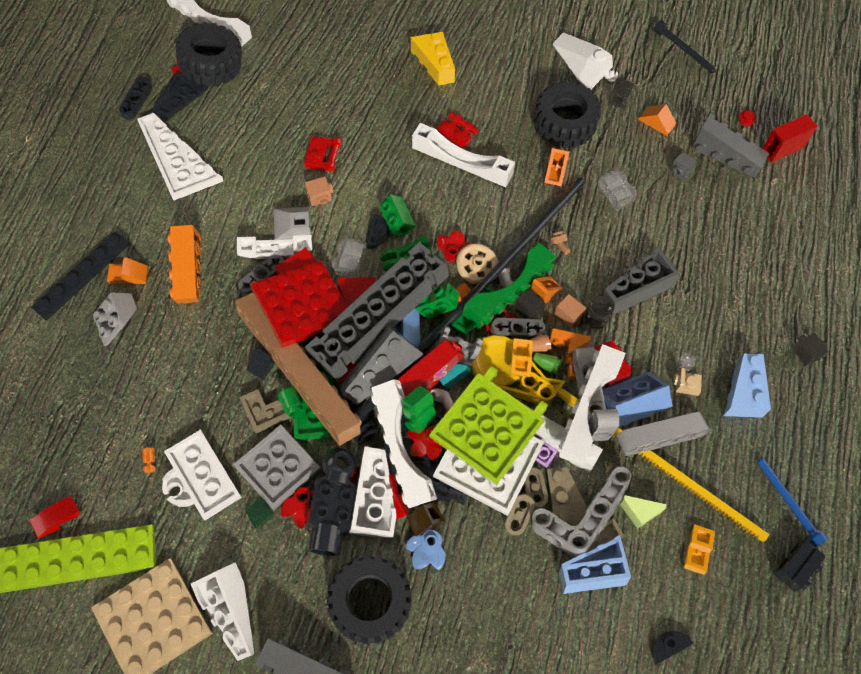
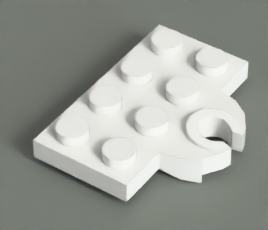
[162,430,242,520]

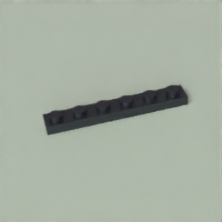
[31,232,130,321]

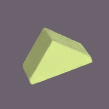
[620,495,666,529]

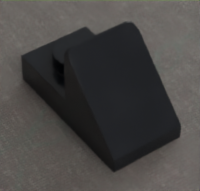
[247,346,276,380]

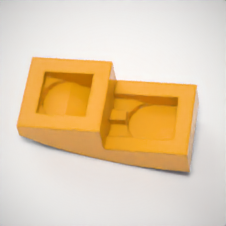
[510,338,533,377]
[683,524,715,575]

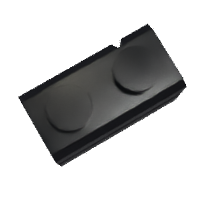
[774,539,825,591]

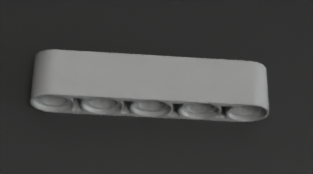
[616,412,710,456]

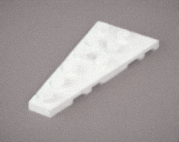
[137,113,223,200]

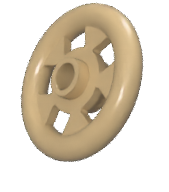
[456,244,498,285]

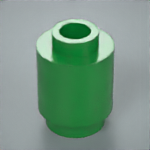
[277,386,303,417]

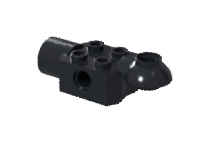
[304,447,357,556]

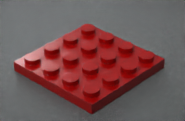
[251,261,348,348]

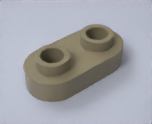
[523,467,548,509]
[504,493,534,535]

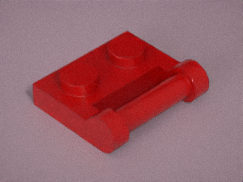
[304,136,342,172]

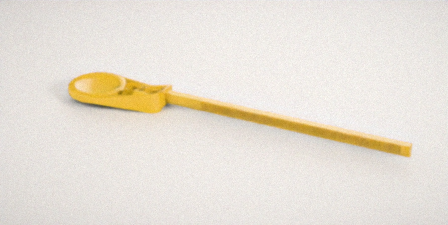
[470,335,769,542]

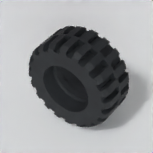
[175,22,241,86]
[533,81,601,148]
[327,554,412,645]

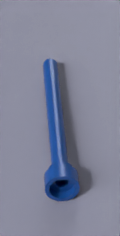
[757,458,828,548]

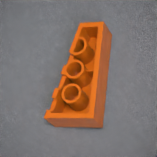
[168,225,201,304]

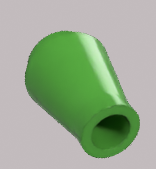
[533,352,563,375]

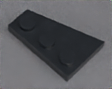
[152,73,208,120]

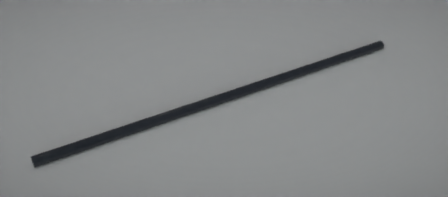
[354,178,585,421]

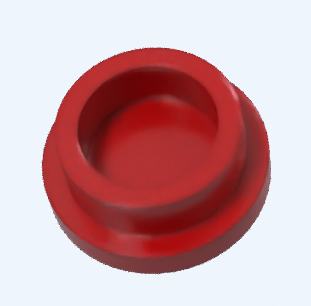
[739,110,756,126]

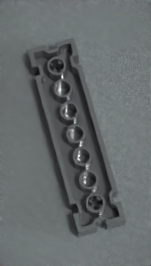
[305,242,449,381]

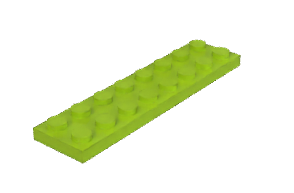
[0,524,156,593]

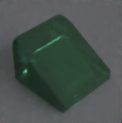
[245,497,274,529]

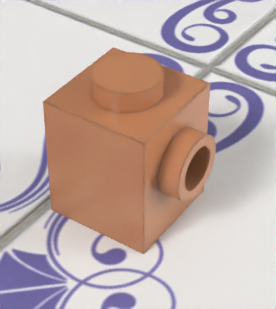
[305,177,334,206]
[554,294,586,328]

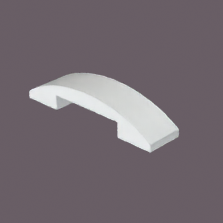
[237,235,312,259]

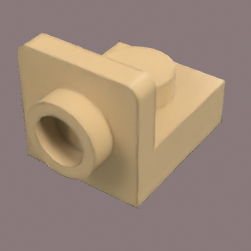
[673,368,702,396]

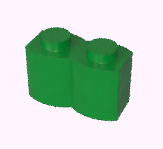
[402,386,436,434]

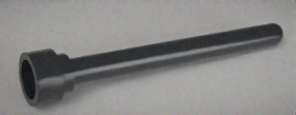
[653,20,717,73]

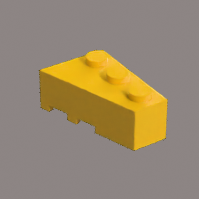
[411,32,455,85]

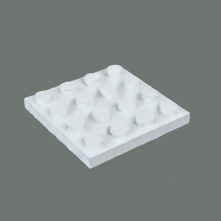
[433,437,544,516]

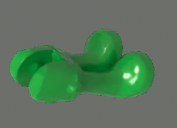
[379,234,433,271]

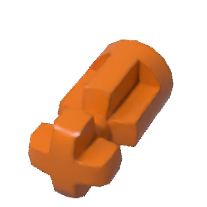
[566,357,576,380]
[142,448,155,473]

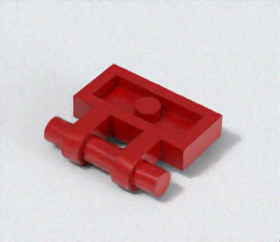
[436,112,479,149]

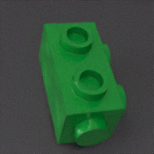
[379,194,416,236]
[415,283,459,319]

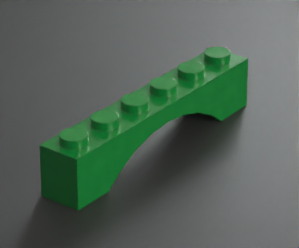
[462,243,556,329]

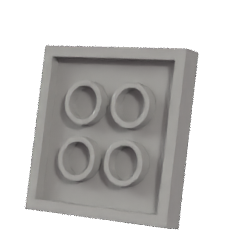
[233,425,321,511]

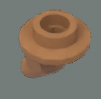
[550,231,570,255]

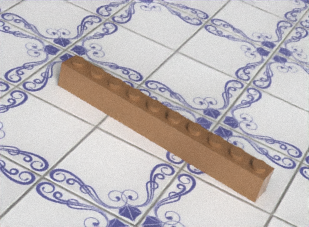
[235,293,361,446]

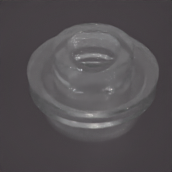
[677,353,696,371]

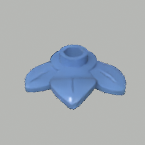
[405,530,446,570]

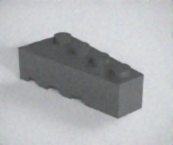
[255,638,351,674]

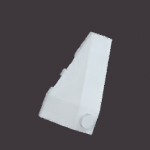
[553,33,613,89]
[349,447,396,537]
[191,562,254,661]

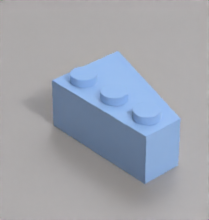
[723,354,771,417]
[559,535,631,594]

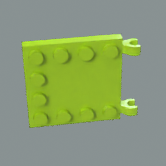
[429,366,548,486]

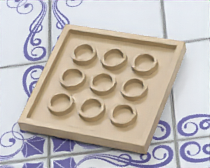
[91,558,213,674]

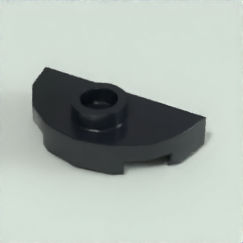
[366,214,389,249]
[652,631,694,665]

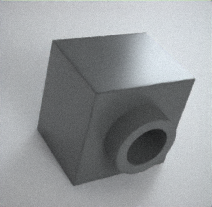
[670,152,697,180]

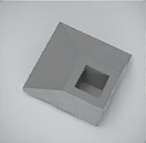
[274,206,312,240]
[93,292,137,346]

